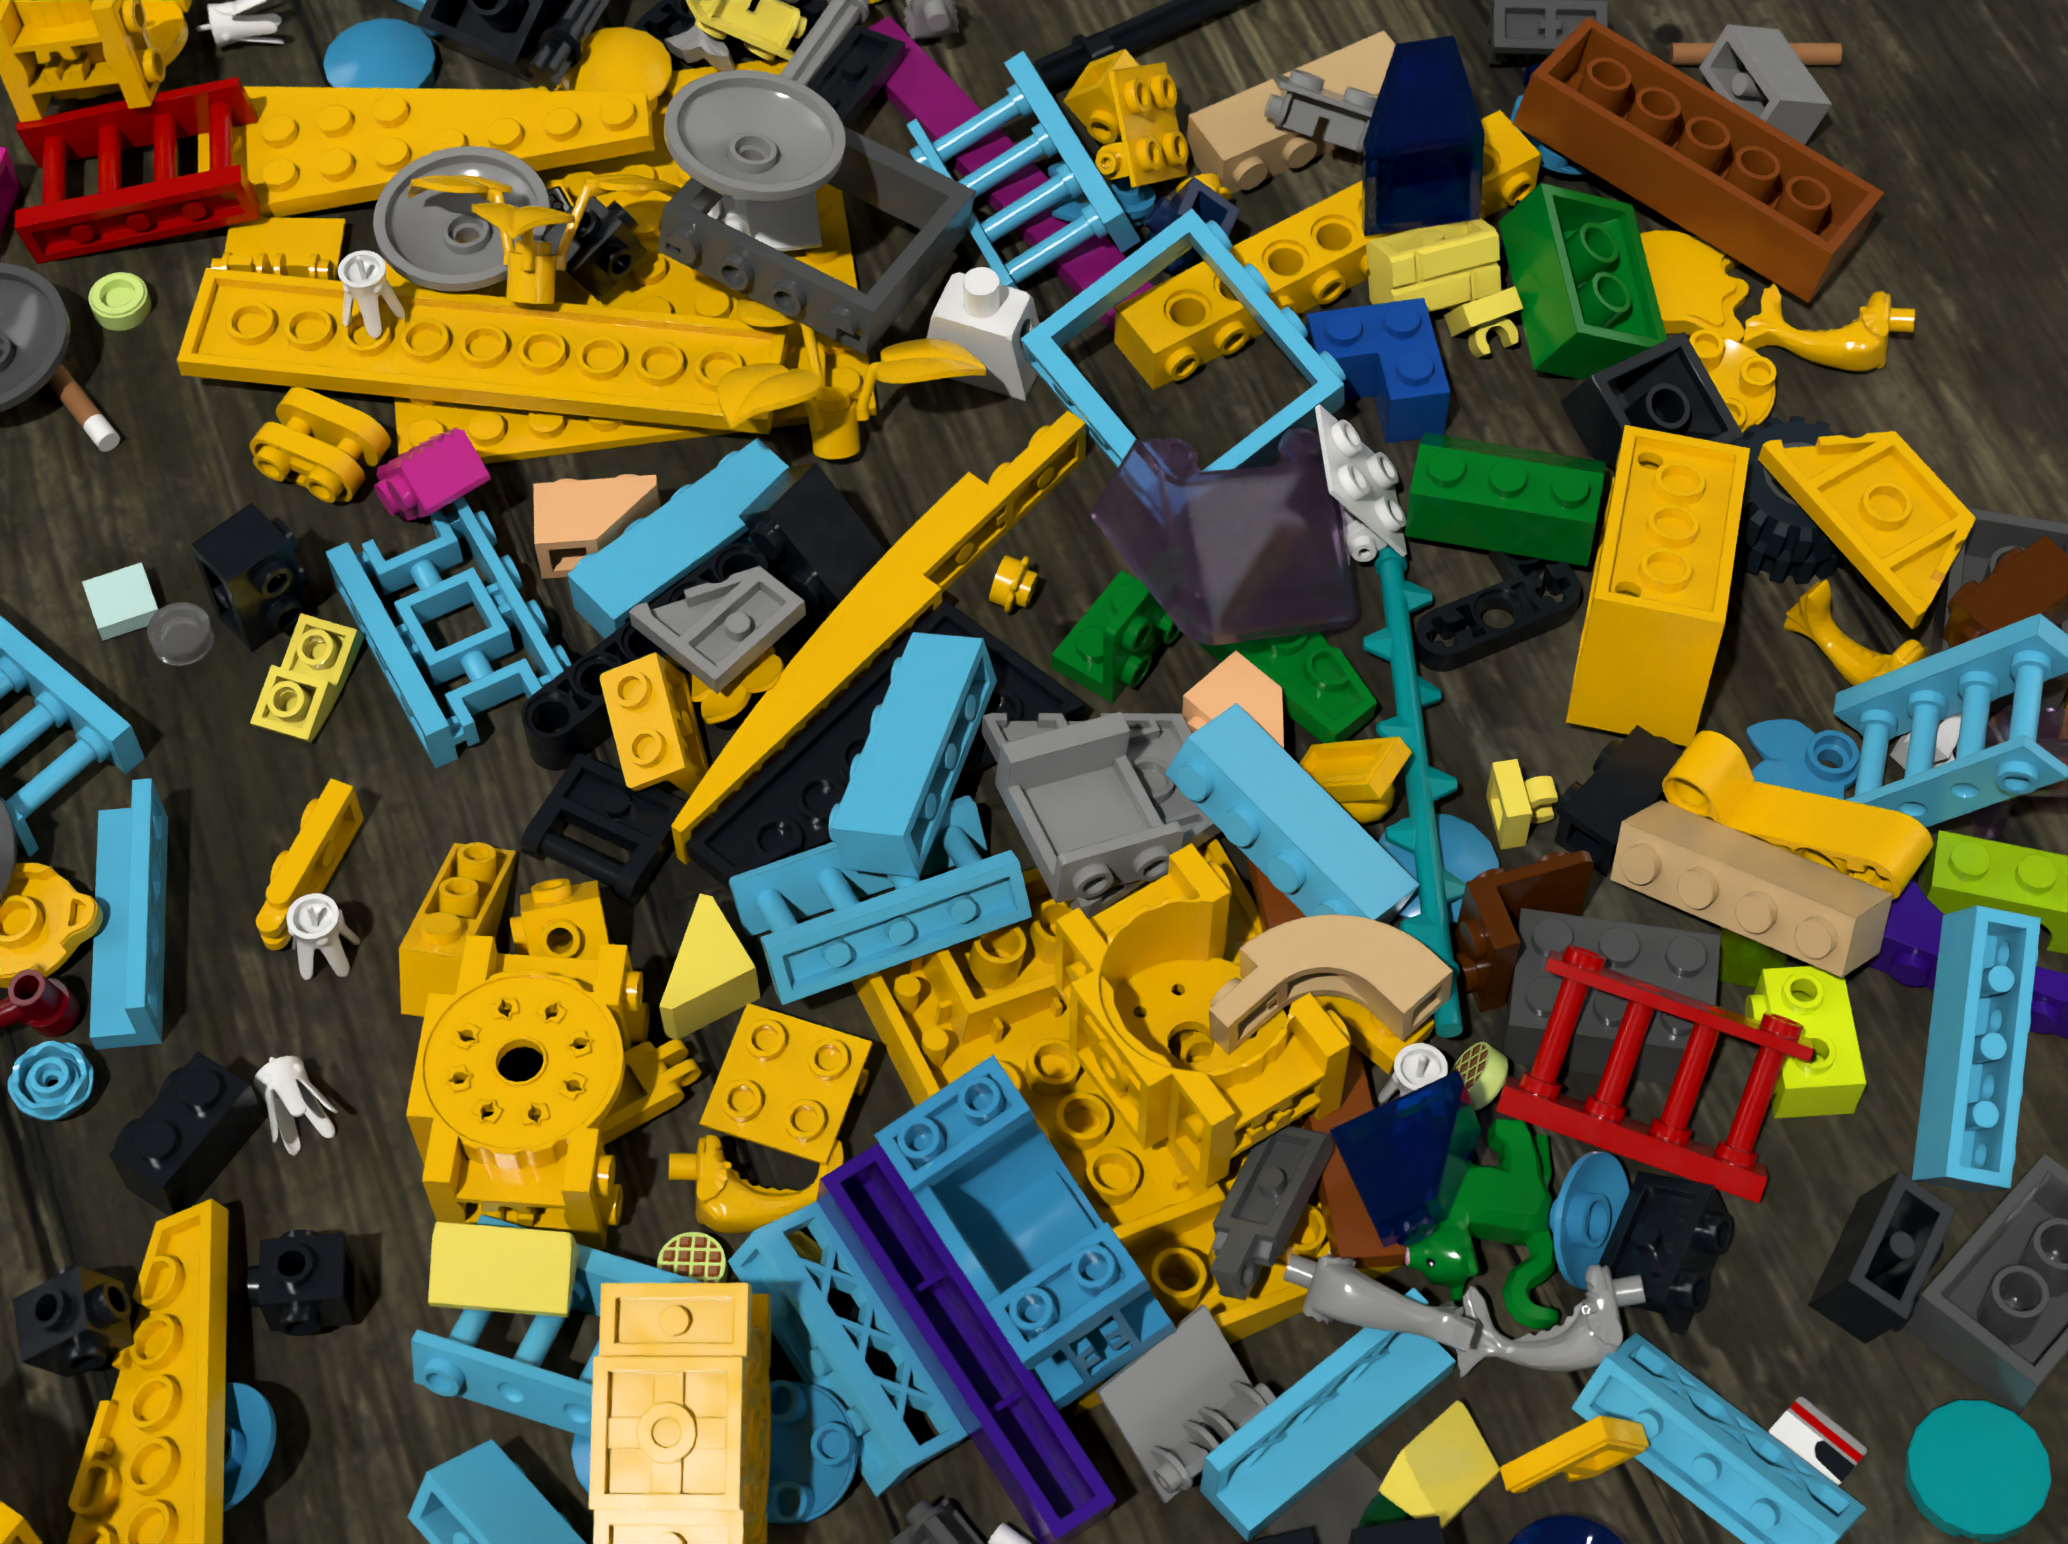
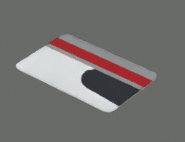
[1768,1397,1867,1486]

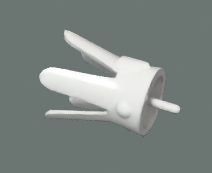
[196,0,285,48]
[338,250,405,338]
[286,893,360,980]
[1378,1043,1448,1132]
[254,1056,339,1156]

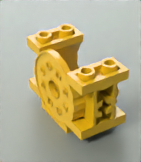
[0,0,192,122]
[1054,843,1351,1188]
[406,935,650,1249]
[589,1283,772,1544]

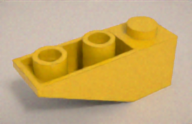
[399,842,517,1017]

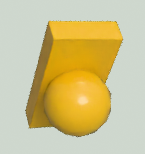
[1299,737,1412,824]

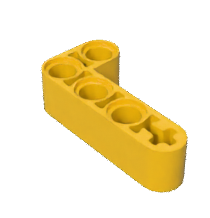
[1662,730,1933,900]

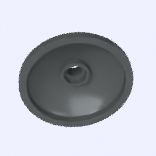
[0,263,71,412]

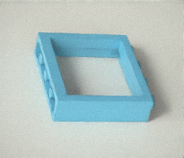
[1021,209,1346,536]

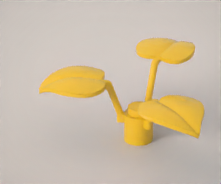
[408,174,681,304]
[718,296,987,459]

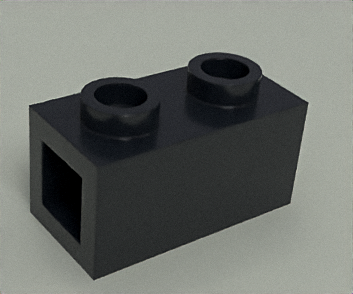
[1554,725,1682,877]

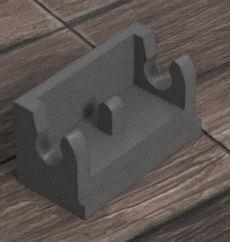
[1488,0,1607,66]

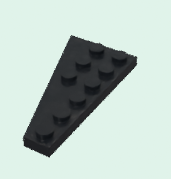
[685,600,1086,891]

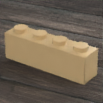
[1187,30,1420,195]
[1610,800,1893,978]

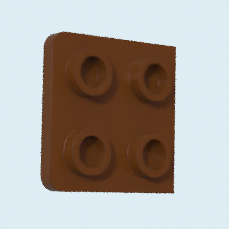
[1452,850,1594,1013]

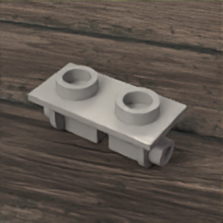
[1264,69,1390,153]

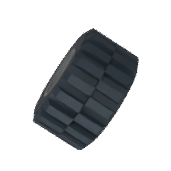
[1732,416,1852,584]

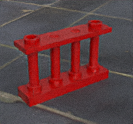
[15,77,260,264]
[1496,944,1814,1204]

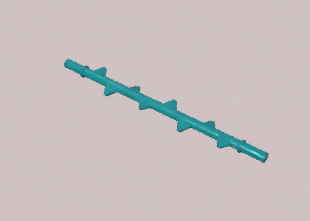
[1362,545,1466,1038]

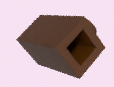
[1942,535,2068,648]

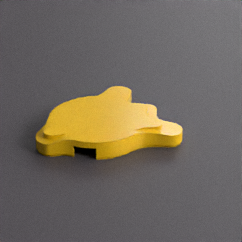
[1640,230,1749,343]
[0,863,103,988]

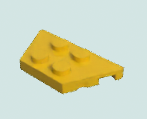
[1758,431,1976,629]

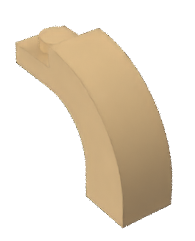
[1209,914,1453,1055]

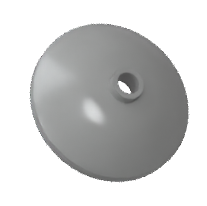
[664,70,846,203]
[373,146,551,291]

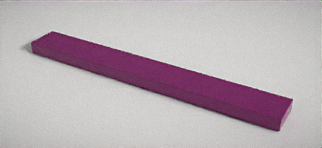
[868,16,1154,335]

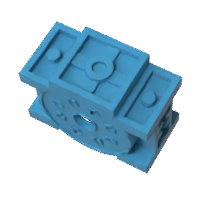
[874,1055,1177,1411]

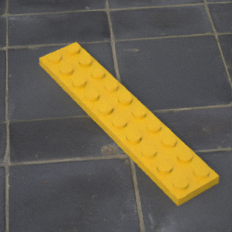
[177,268,789,434]

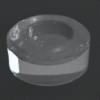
[147,602,214,666]

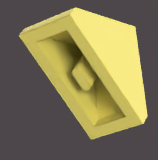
[659,894,761,1039]

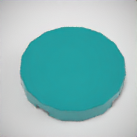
[1904,1400,2051,1543]

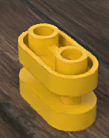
[249,387,391,503]

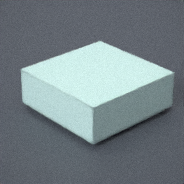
[82,562,162,641]

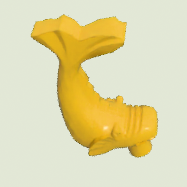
[1743,283,1915,372]
[1783,579,1928,686]
[668,1135,844,1234]

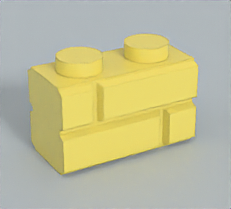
[1366,214,1501,313]

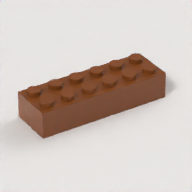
[1513,17,1885,303]

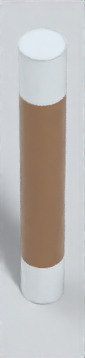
[47,363,120,452]

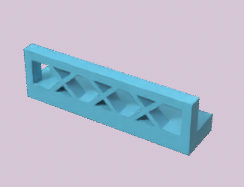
[90,778,168,1050]
[728,1201,968,1498]
[1200,1287,1456,1542]
[1571,1332,1867,1544]

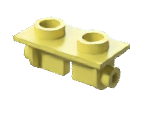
[685,0,807,61]

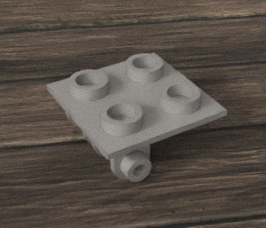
[1095,1304,1276,1503]

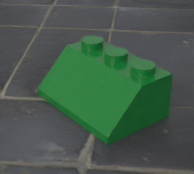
[1499,183,1667,380]
[1405,432,1606,567]

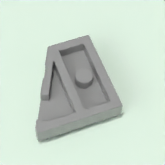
[629,566,806,694]

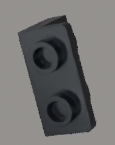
[1599,1171,1733,1335]

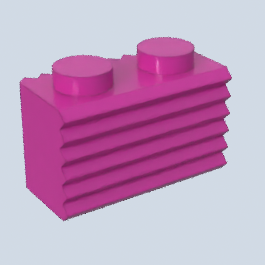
[374,428,491,522]

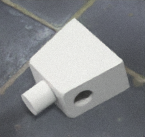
[927,267,1039,401]

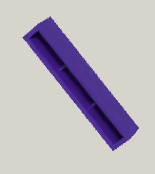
[816,1143,1116,1544]

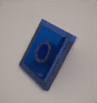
[1329,1071,1482,1248]

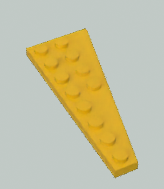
[198,86,654,231]

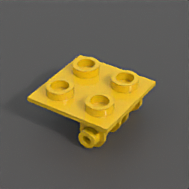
[1095,62,1188,188]
[211,217,346,280]
[699,1003,873,1166]

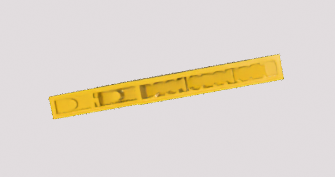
[671,410,1086,865]

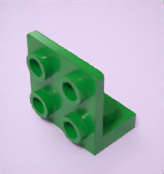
[1051,544,1188,704]

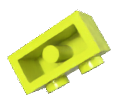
[1745,966,1866,1119]

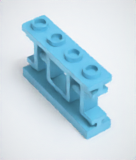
[325,496,571,769]

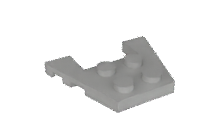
[981,713,1221,919]

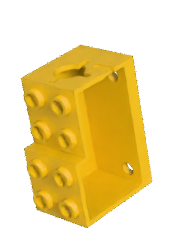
[1566,425,1750,747]

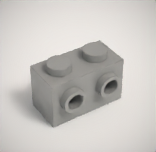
[1699,24,1832,145]

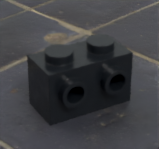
[739,462,887,610]
[190,503,312,652]
[109,1051,265,1216]
[1808,1171,1956,1344]

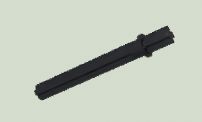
[527,0,610,91]
[1032,0,1250,90]

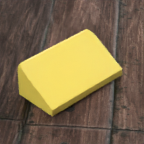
[428,1222,579,1318]
[1378,1400,1500,1529]

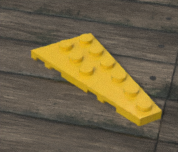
[67,1198,229,1544]

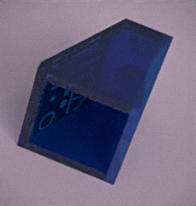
[1362,35,1485,236]

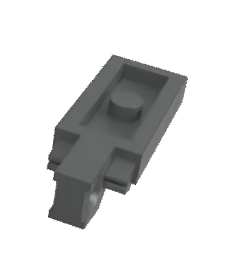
[1210,1125,1334,1300]

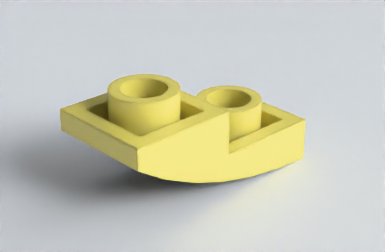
[250,613,364,743]

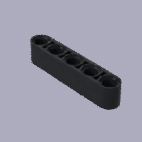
[521,543,769,771]

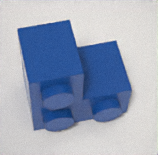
[1305,298,1450,444]

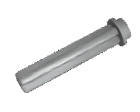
[780,0,869,86]

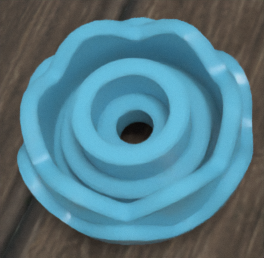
[8,1041,94,1121]

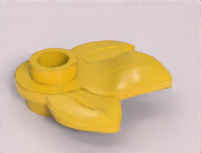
[686,645,784,725]

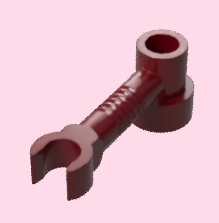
[0,969,80,1037]

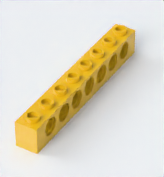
[1114,110,1541,390]

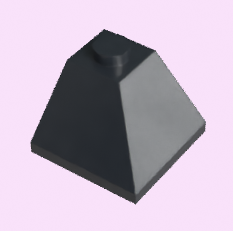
[1560,332,1743,468]

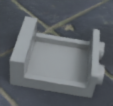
[995,712,1184,903]

